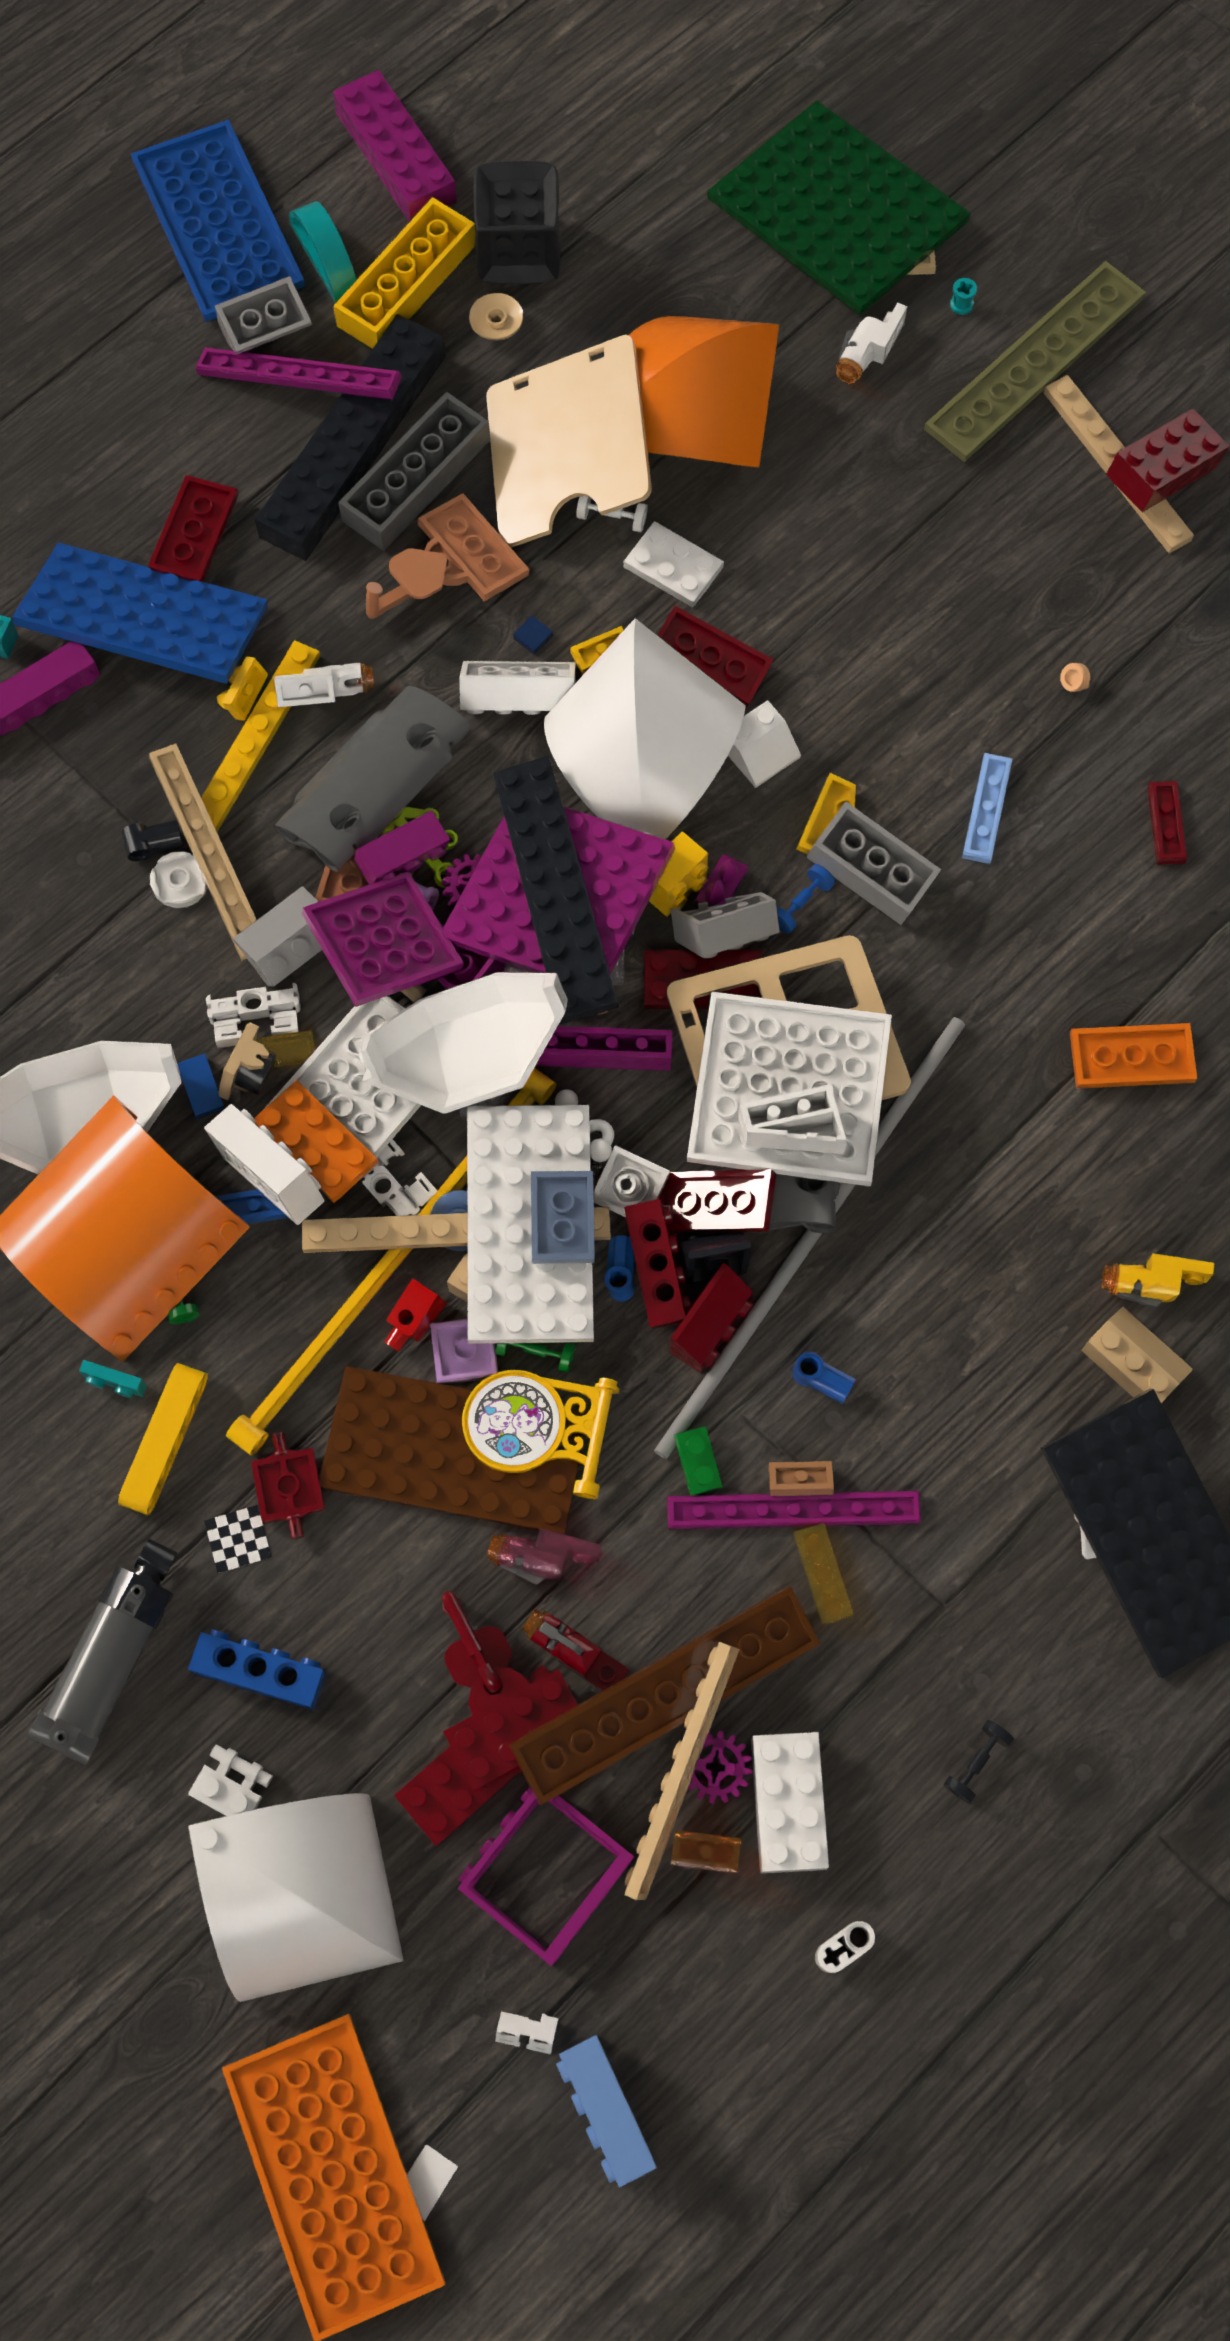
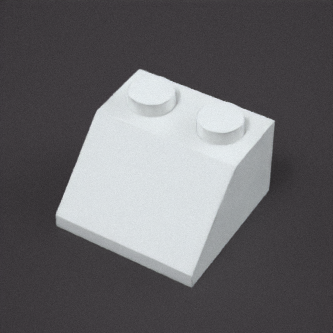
[728,700,801,788]

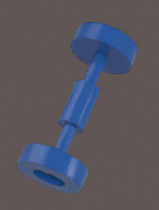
[776,864,835,934]

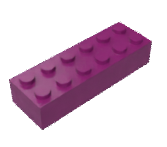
[333,70,457,222]

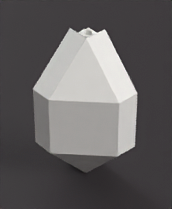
[354,972,568,1114]
[0,1041,181,1175]

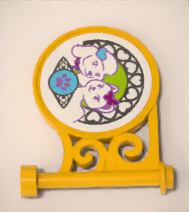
[462,1370,619,1499]

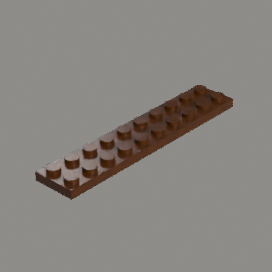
[509,1586,820,1805]

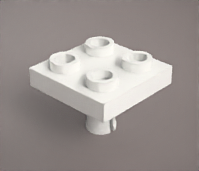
[593,1146,671,1217]

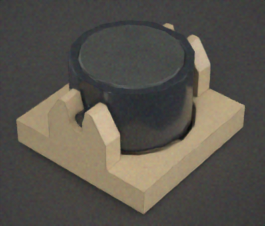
[218,1022,277,1100]

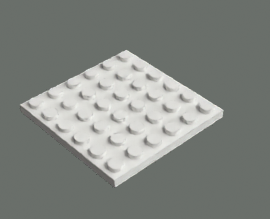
[687,992,892,1186]

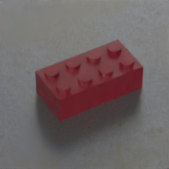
[1106,409,1230,513]

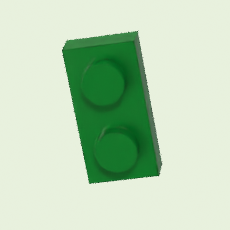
[674,1426,722,1496]

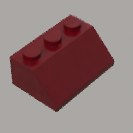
[670,1263,754,1373]

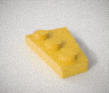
[796,773,856,855]

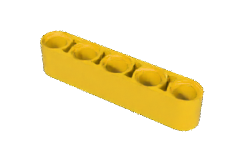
[118,1363,208,1515]

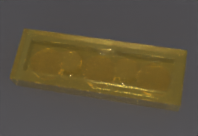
[793,1523,854,1626]

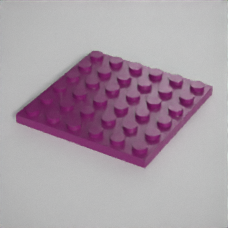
[439,806,676,975]

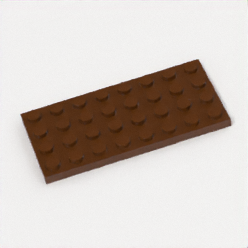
[319,1366,588,1536]

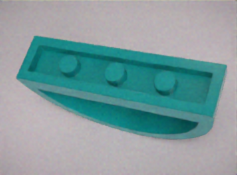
[289,201,356,303]

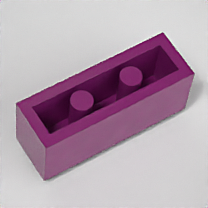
[353,810,450,885]

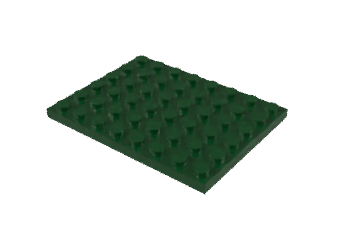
[707,100,971,314]

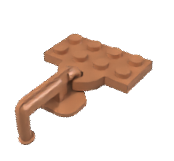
[366,493,529,619]

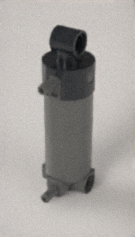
[27,1539,178,1766]

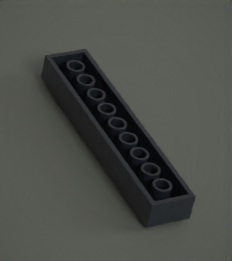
[255,314,446,561]

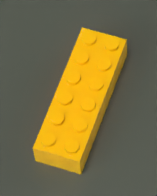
[333,197,476,349]

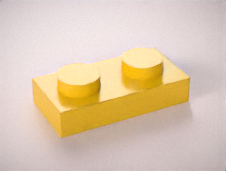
[570,626,624,675]

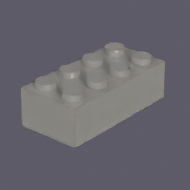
[806,802,941,925]

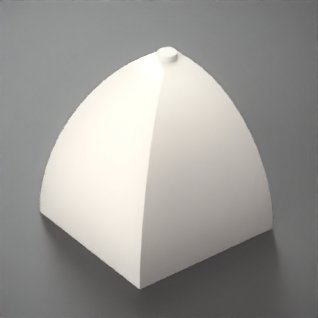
[544,618,745,839]
[188,1793,404,2002]

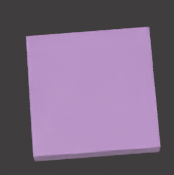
[430,1319,498,1385]

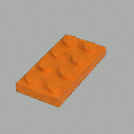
[1070,1023,1198,1089]
[254,1080,379,1203]

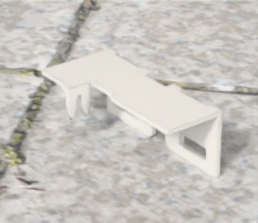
[495,2011,558,2054]

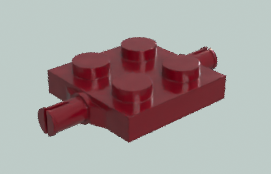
[251,1432,326,1540]

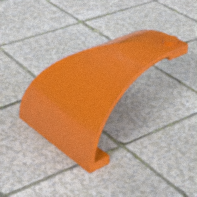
[628,316,780,468]

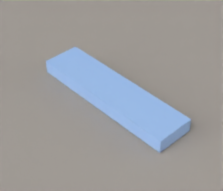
[962,753,1012,864]

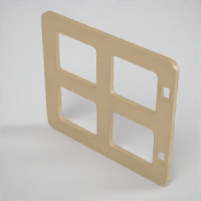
[667,935,911,1100]

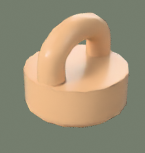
[1061,663,1090,692]

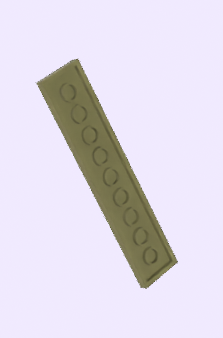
[924,261,1146,463]

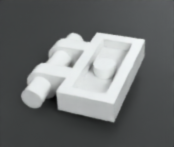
[188,1745,273,1816]

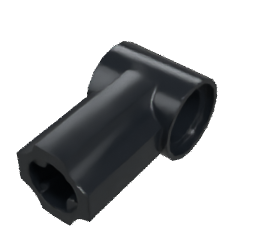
[122,820,183,862]

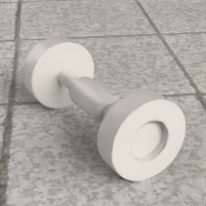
[576,497,648,532]

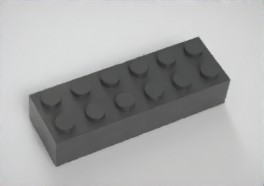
[338,392,490,551]

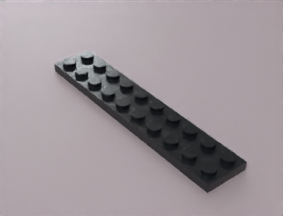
[493,756,619,1025]

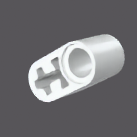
[815,1921,875,1973]

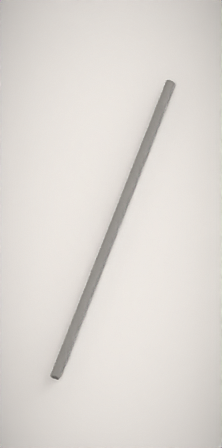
[654,1017,965,1459]

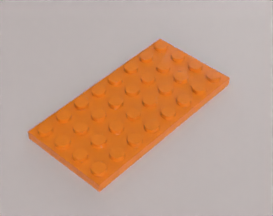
[222,2014,446,2341]

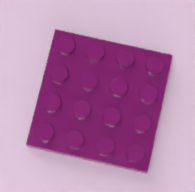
[302,871,463,1007]

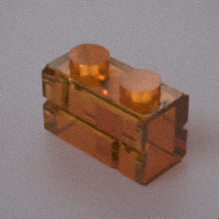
[670,1830,741,1874]

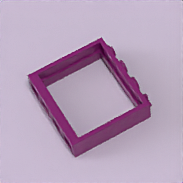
[458,1787,634,1966]

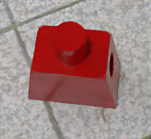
[384,1278,447,1352]

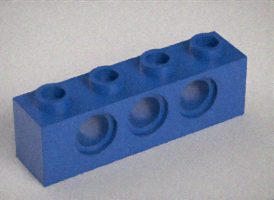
[188,1630,327,1711]

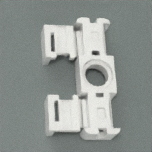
[206,983,301,1048]
[362,1139,437,1216]

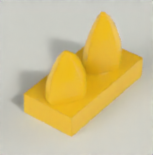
[217,657,268,721]

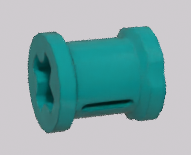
[950,278,977,315]

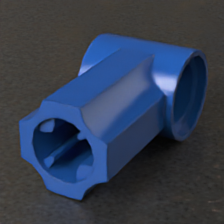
[604,1236,635,1302]
[792,1352,856,1404]

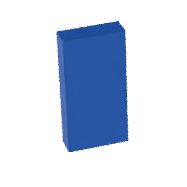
[177,1054,225,1119]

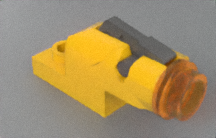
[1102,1253,1214,1308]

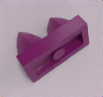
[695,854,748,907]

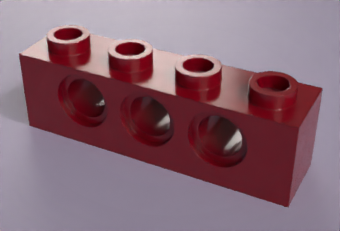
[624,1199,693,1329]

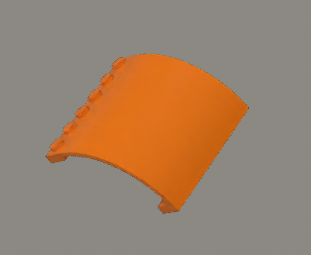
[0,1095,250,1363]

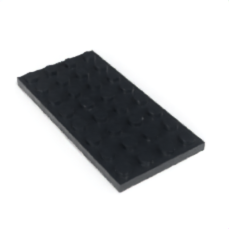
[1041,1389,1230,1678]

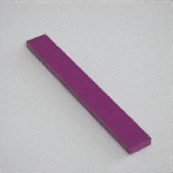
[195,347,402,399]
[667,1491,921,1529]

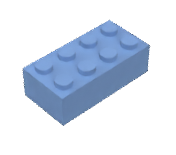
[556,2035,657,2188]

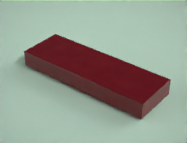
[1147,781,1187,865]

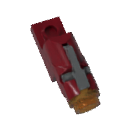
[522,1609,629,1691]

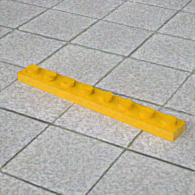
[201,640,320,832]

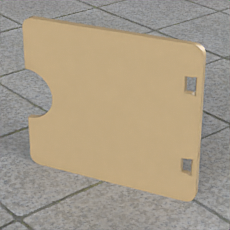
[486,335,652,547]

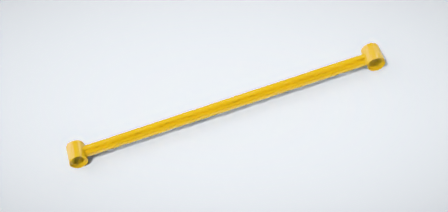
[226,1067,556,1456]

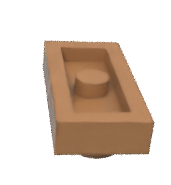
[768,1461,834,1496]

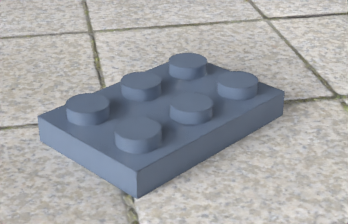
[531,1171,595,1264]

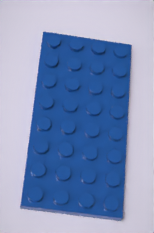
[131,120,305,322]
[12,542,268,684]

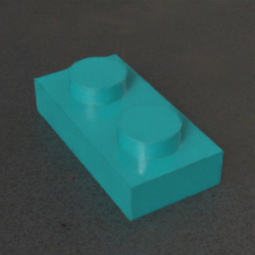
[79,1360,147,1398]

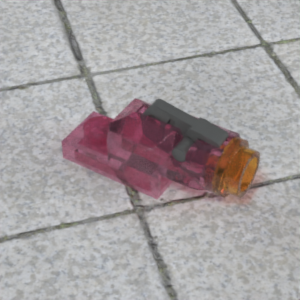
[487,1528,602,1585]

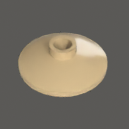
[469,293,523,340]

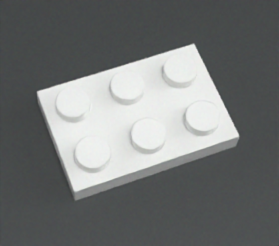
[624,521,724,608]

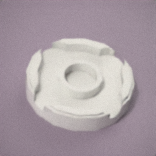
[150,851,208,908]

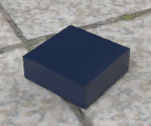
[513,615,553,655]

